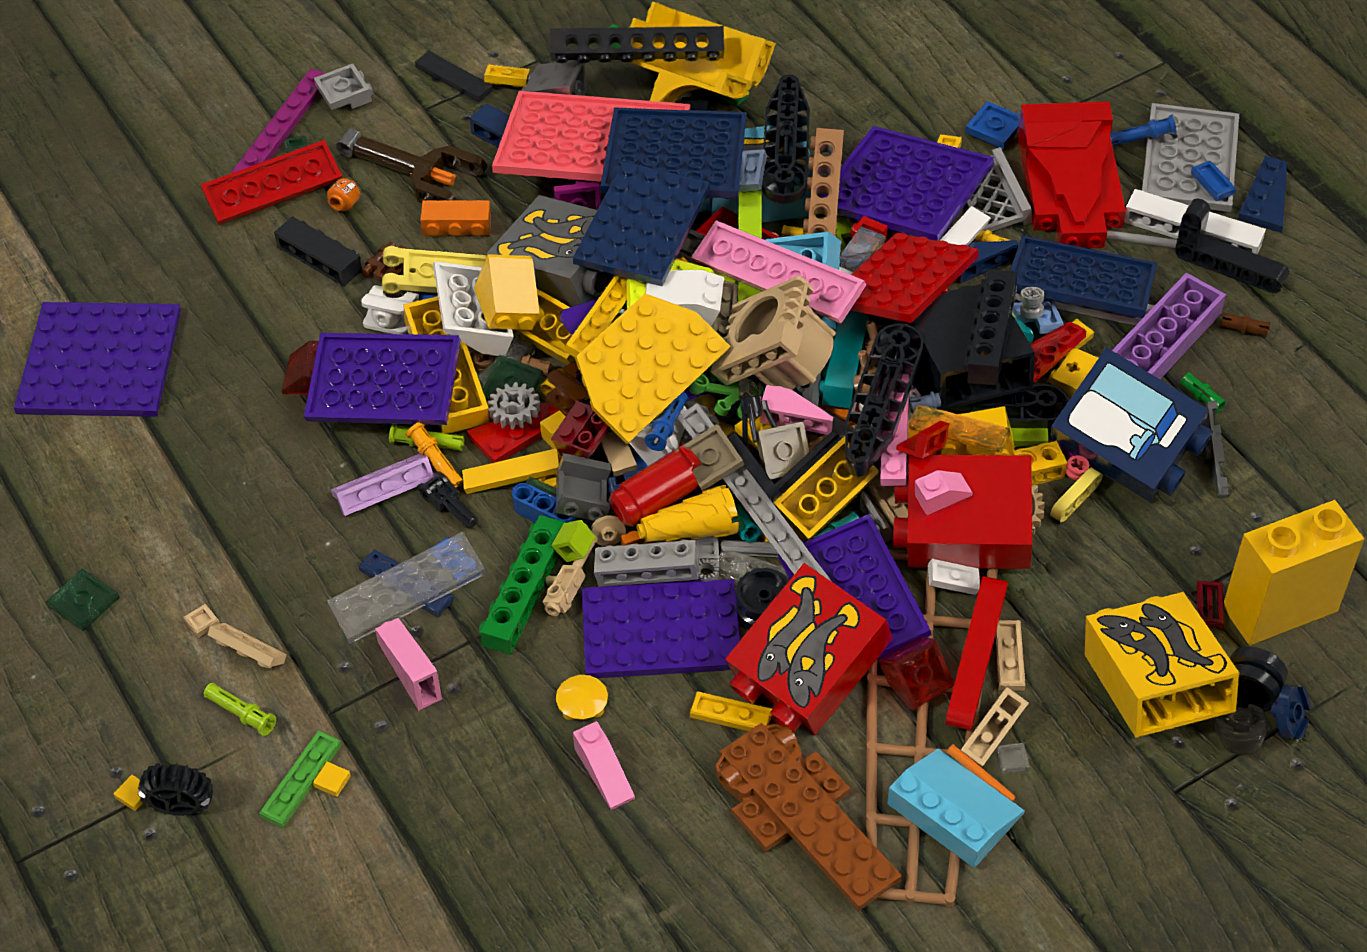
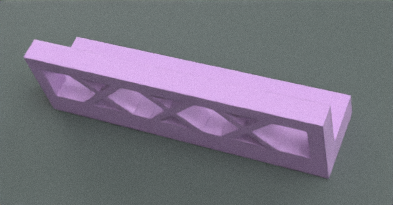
[331,453,433,516]

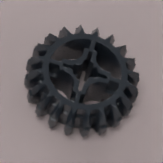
[138,762,213,816]

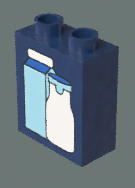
[1051,347,1213,503]

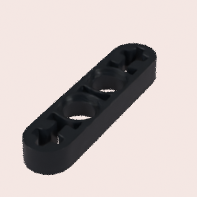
[726,431,782,502]

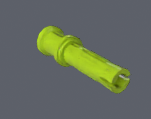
[389,424,464,451]
[204,683,277,736]

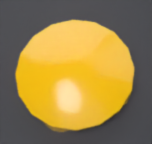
[556,675,608,720]

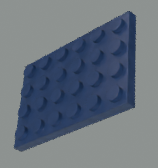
[573,161,710,286]
[1010,235,1157,318]

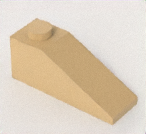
[961,687,1028,767]

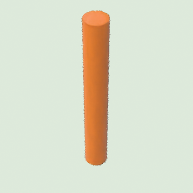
[946,744,1016,802]

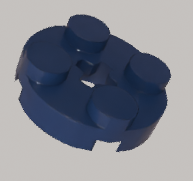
[1272,685,1310,739]

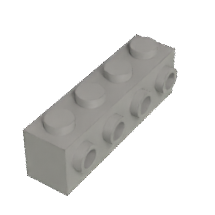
[594,540,699,587]

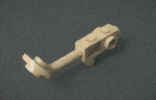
[543,516,626,616]

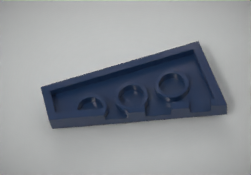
[1238,156,1287,233]

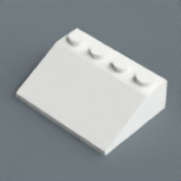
[433,261,513,356]

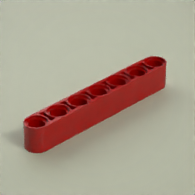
[945,576,1008,731]

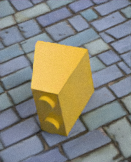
[474,254,540,330]

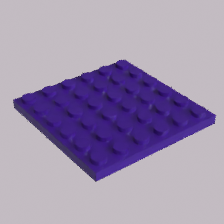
[818,126,994,241]
[14,302,181,417]

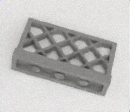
[966,147,1032,231]

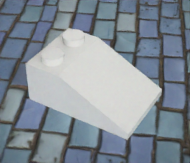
[646,270,724,326]

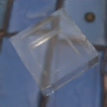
[996,743,1029,773]

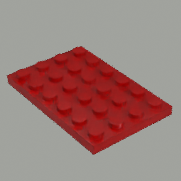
[850,233,979,323]

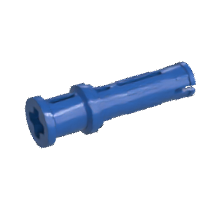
[1110,114,1177,146]
[645,392,688,451]

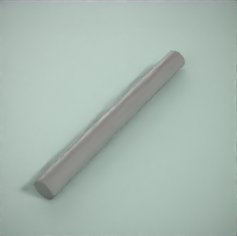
[1106,230,1177,248]

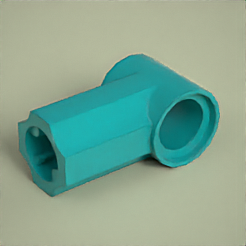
[732,503,762,543]

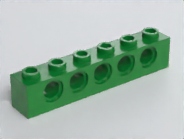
[479,515,567,655]

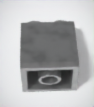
[521,61,586,96]

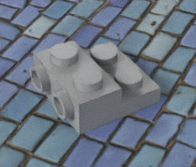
[314,63,374,110]

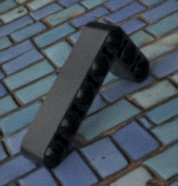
[1175,198,1289,293]

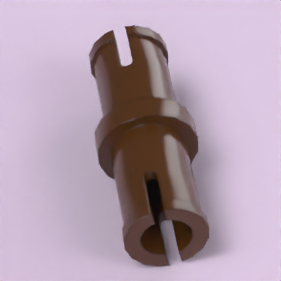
[1220,312,1270,337]

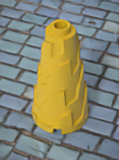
[637,485,739,542]

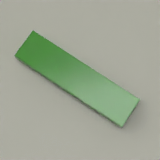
[259,730,342,828]

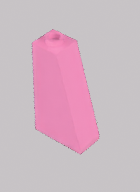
[375,618,442,711]

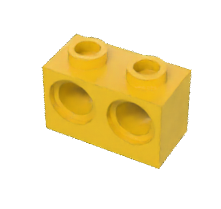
[1015,441,1067,486]

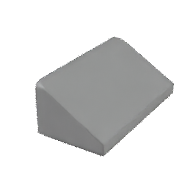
[859,491,894,542]

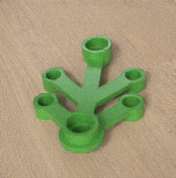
[688,366,766,419]

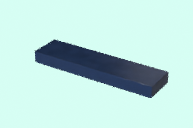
[359,549,454,618]

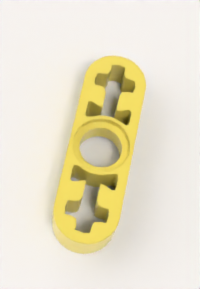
[1050,467,1103,523]

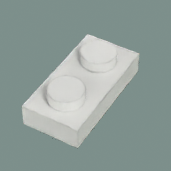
[928,559,980,595]

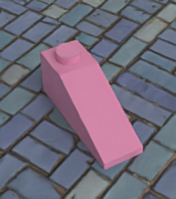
[760,385,833,435]
[573,721,635,810]

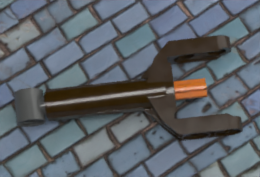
[336,128,487,203]

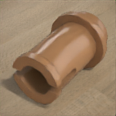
[520,355,552,377]

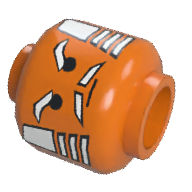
[327,178,360,212]

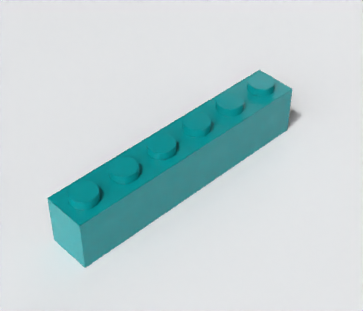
[819,310,869,408]

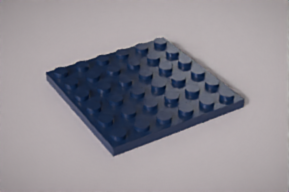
[600,107,747,199]

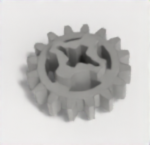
[487,382,541,429]

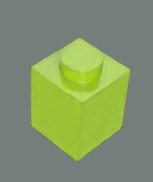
[551,520,596,562]

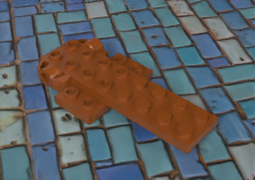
[715,723,902,912]

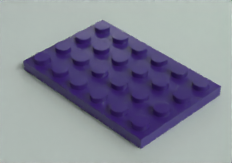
[304,333,461,425]
[777,514,932,660]
[582,579,740,678]

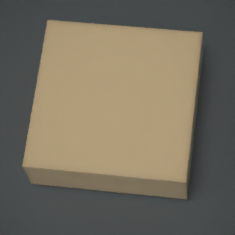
[184,604,220,638]

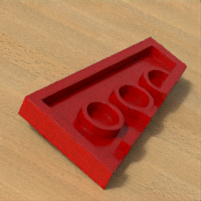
[1030,321,1086,382]
[466,402,566,463]

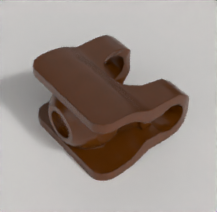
[546,362,591,416]

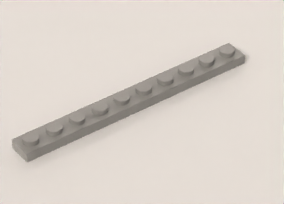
[677,403,832,582]

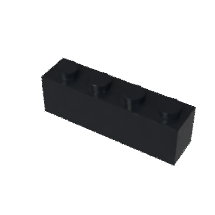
[274,216,362,287]

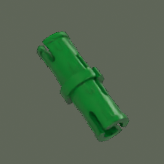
[1180,372,1227,413]

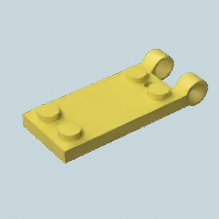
[382,246,486,294]

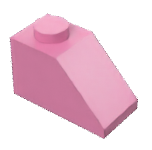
[915,470,973,515]

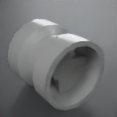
[1020,287,1044,319]

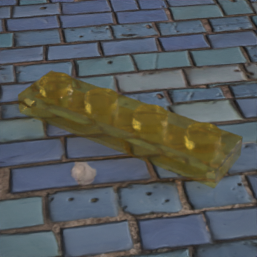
[909,404,1011,453]

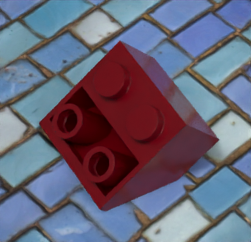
[551,401,610,458]

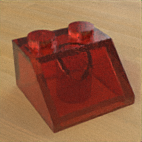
[282,340,319,395]
[878,637,954,710]

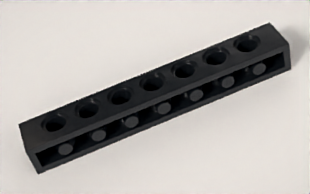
[550,26,724,63]

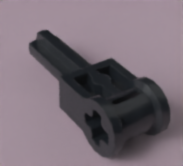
[417,471,478,528]

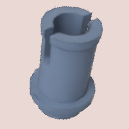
[909,391,941,413]

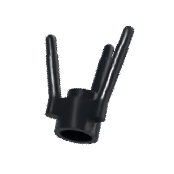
[740,395,777,447]

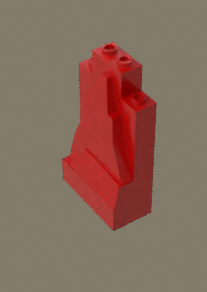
[1017,101,1126,249]

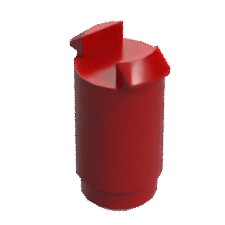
[610,446,701,526]

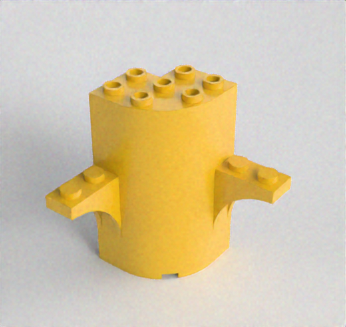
[629,2,776,103]

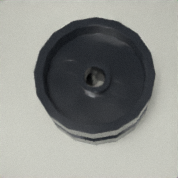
[736,568,789,630]
[1230,646,1288,713]

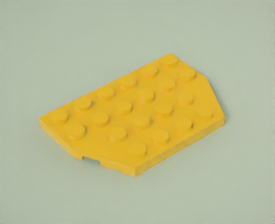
[575,293,731,445]

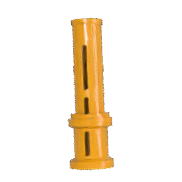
[406,422,463,488]

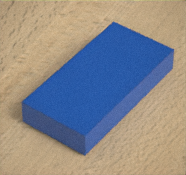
[1191,160,1236,201]

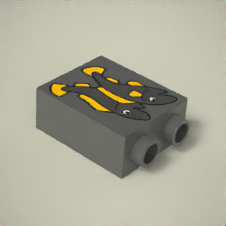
[485,195,615,307]

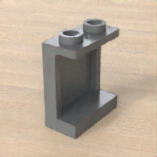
[556,453,611,521]

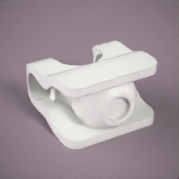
[362,285,419,334]

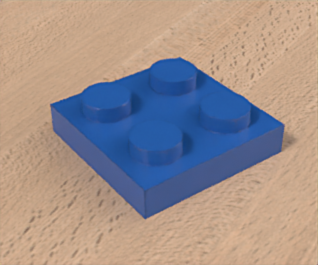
[965,101,1020,149]

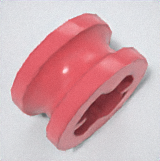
[1066,455,1090,480]

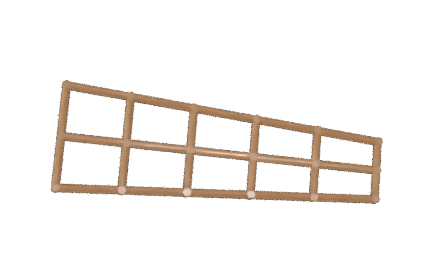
[866,549,998,907]

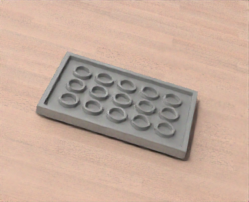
[1142,103,1239,212]

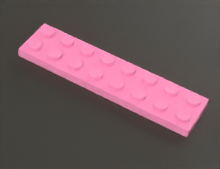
[691,221,866,323]

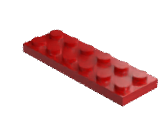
[201,140,342,225]

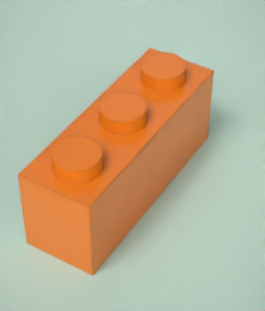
[420,201,491,236]

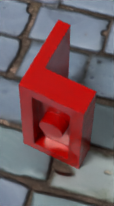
[896,421,950,459]

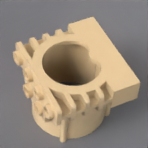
[711,276,836,390]

